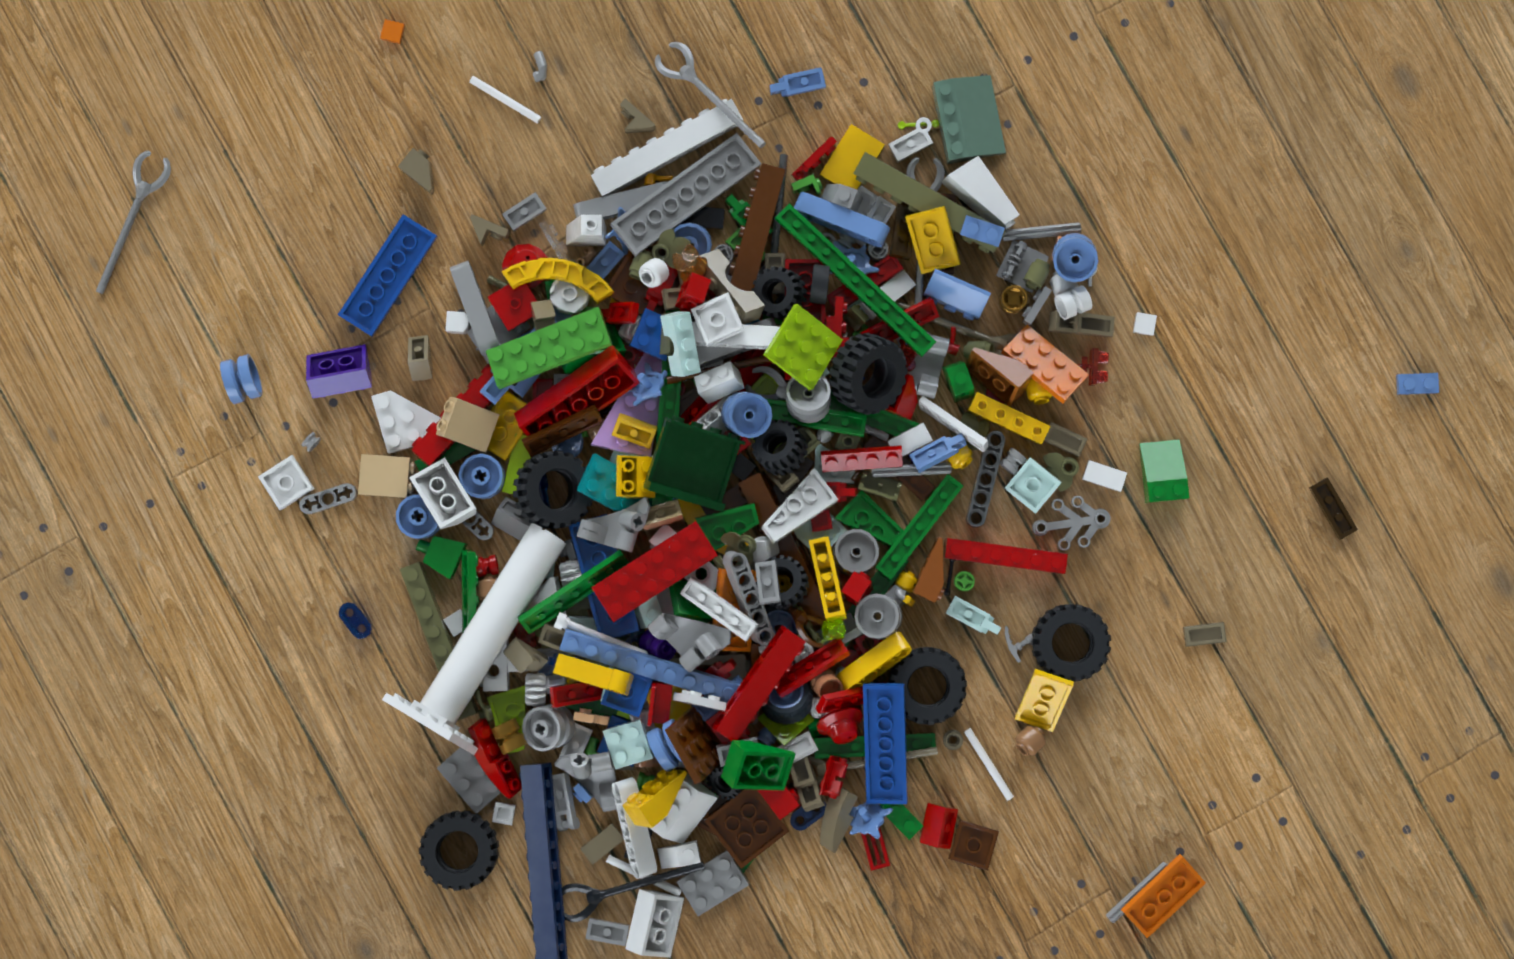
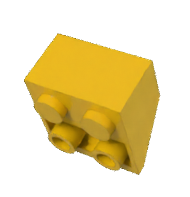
[616,455,655,499]

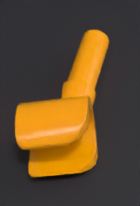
[644,173,673,186]

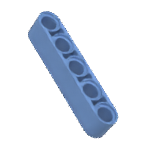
[794,192,890,248]

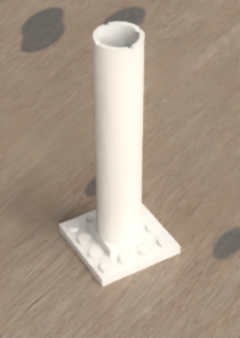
[382,523,566,755]

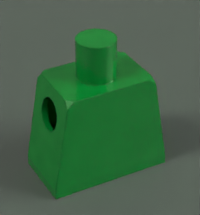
[942,361,975,403]
[416,536,468,579]

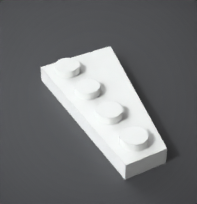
[761,468,838,544]

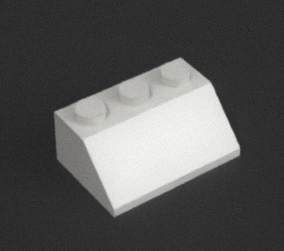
[409,458,476,529]
[650,773,719,844]
[625,889,684,958]

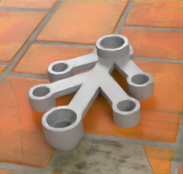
[1032,496,1110,551]

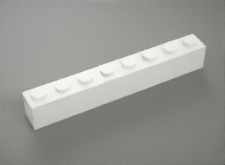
[591,99,743,197]

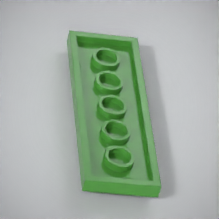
[486,307,612,389]

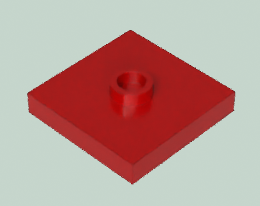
[487,284,537,332]

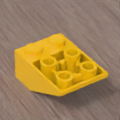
[622,769,687,828]

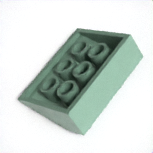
[932,75,1006,165]

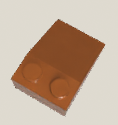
[966,347,1034,407]
[911,537,945,603]

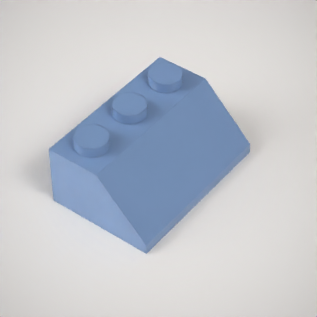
[923,269,991,321]

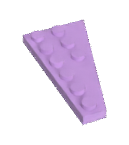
[591,353,662,457]

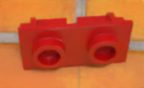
[819,755,848,799]

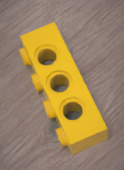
[967,392,1050,445]
[808,536,847,624]

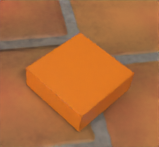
[380,19,405,44]

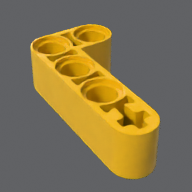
[837,632,912,690]
[553,653,634,696]

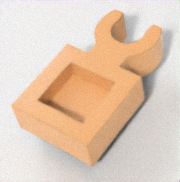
[573,708,610,725]

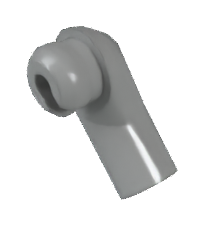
[533,51,547,82]

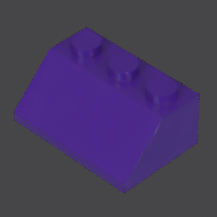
[306,344,372,399]

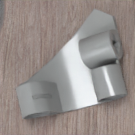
[896,330,950,399]
[576,497,651,553]
[648,613,731,672]
[554,751,617,812]

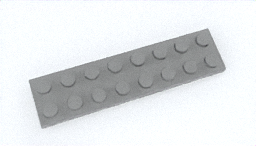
[610,133,761,257]

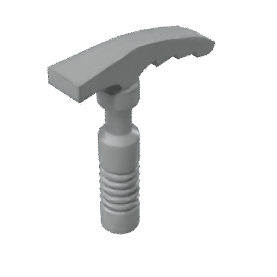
[1005,626,1033,663]

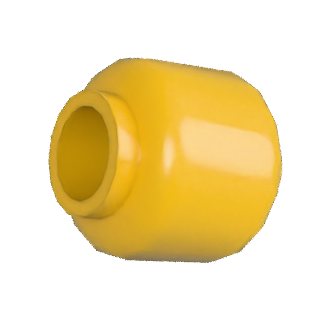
[1026,378,1053,405]
[946,445,973,470]

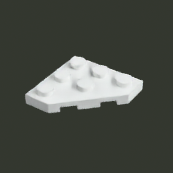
[371,390,441,454]

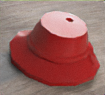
[502,244,548,289]
[816,707,863,744]

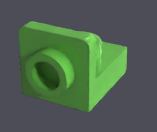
[791,174,823,196]

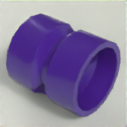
[639,629,676,661]

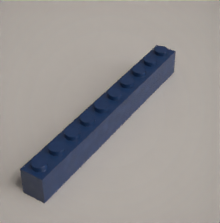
[519,762,568,959]

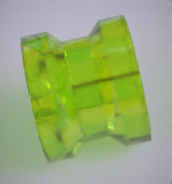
[822,619,845,641]

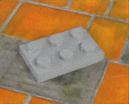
[437,747,501,814]
[677,850,750,916]

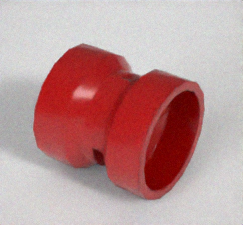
[476,554,499,577]

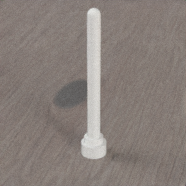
[554,612,648,654]

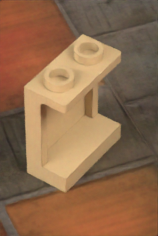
[436,397,499,453]
[358,454,415,498]
[643,499,687,545]

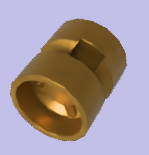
[999,285,1028,314]
[491,718,527,755]

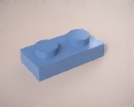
[960,215,1005,247]
[1396,373,1439,395]

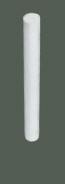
[469,76,542,124]
[964,728,1014,801]
[606,855,682,897]

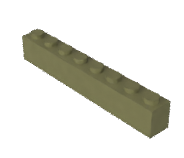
[853,152,1006,254]
[400,562,478,721]

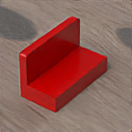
[647,681,673,726]
[920,803,958,849]

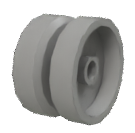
[786,375,831,423]
[832,529,879,577]
[854,594,903,639]
[522,704,575,752]

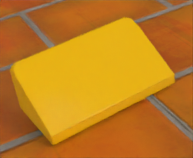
[612,413,657,449]

